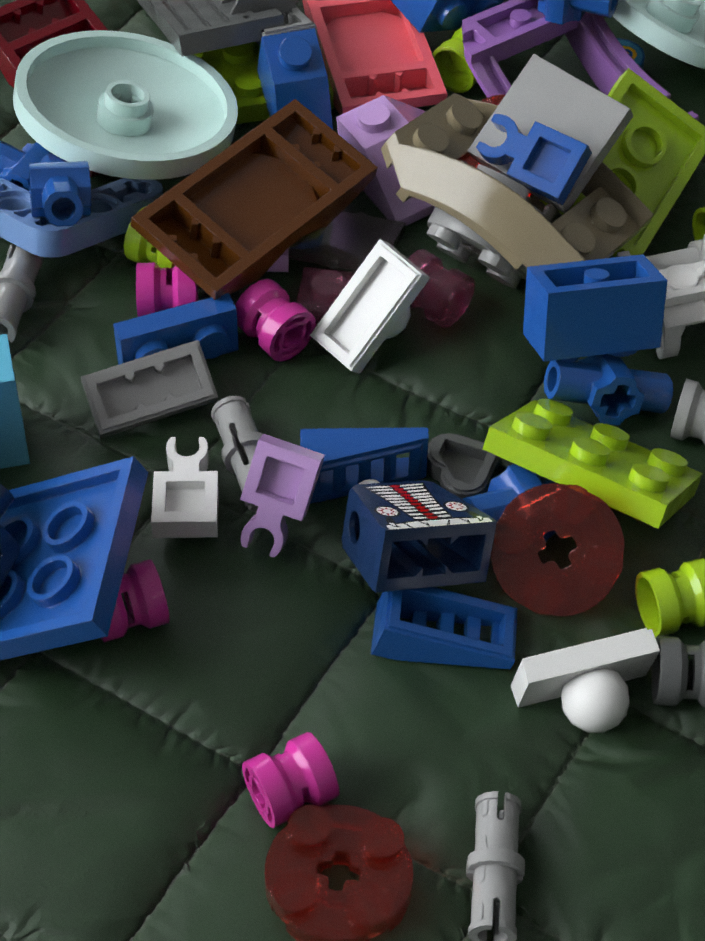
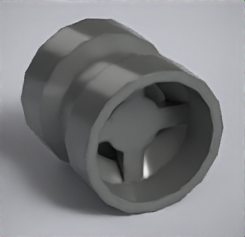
[651,636,705,708]

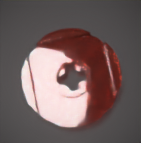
[491,483,625,617]
[265,805,413,941]

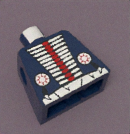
[342,479,497,593]

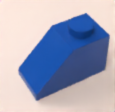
[257,28,333,130]

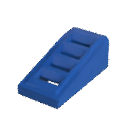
[300,427,429,503]
[371,587,518,669]

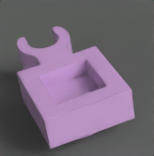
[240,434,325,558]

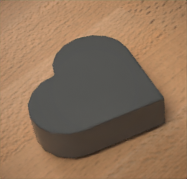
[426,433,503,499]

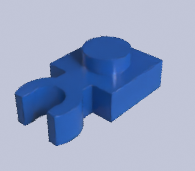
[476,114,592,205]

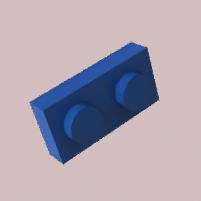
[113,293,239,365]

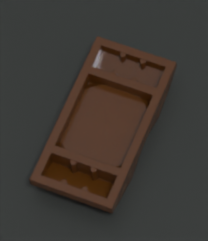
[131,99,378,300]

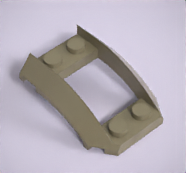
[381,93,654,270]

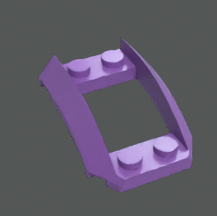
[462,0,699,121]

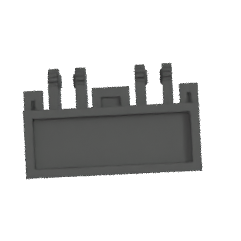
[137,0,299,57]

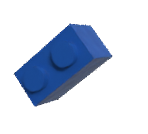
[523,254,668,362]

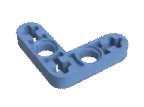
[0,178,163,258]

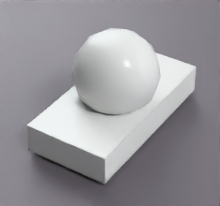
[310,239,430,374]
[511,628,660,733]

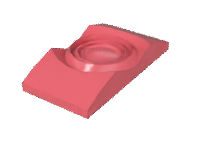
[302,0,447,115]

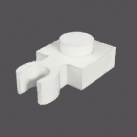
[151,437,219,538]

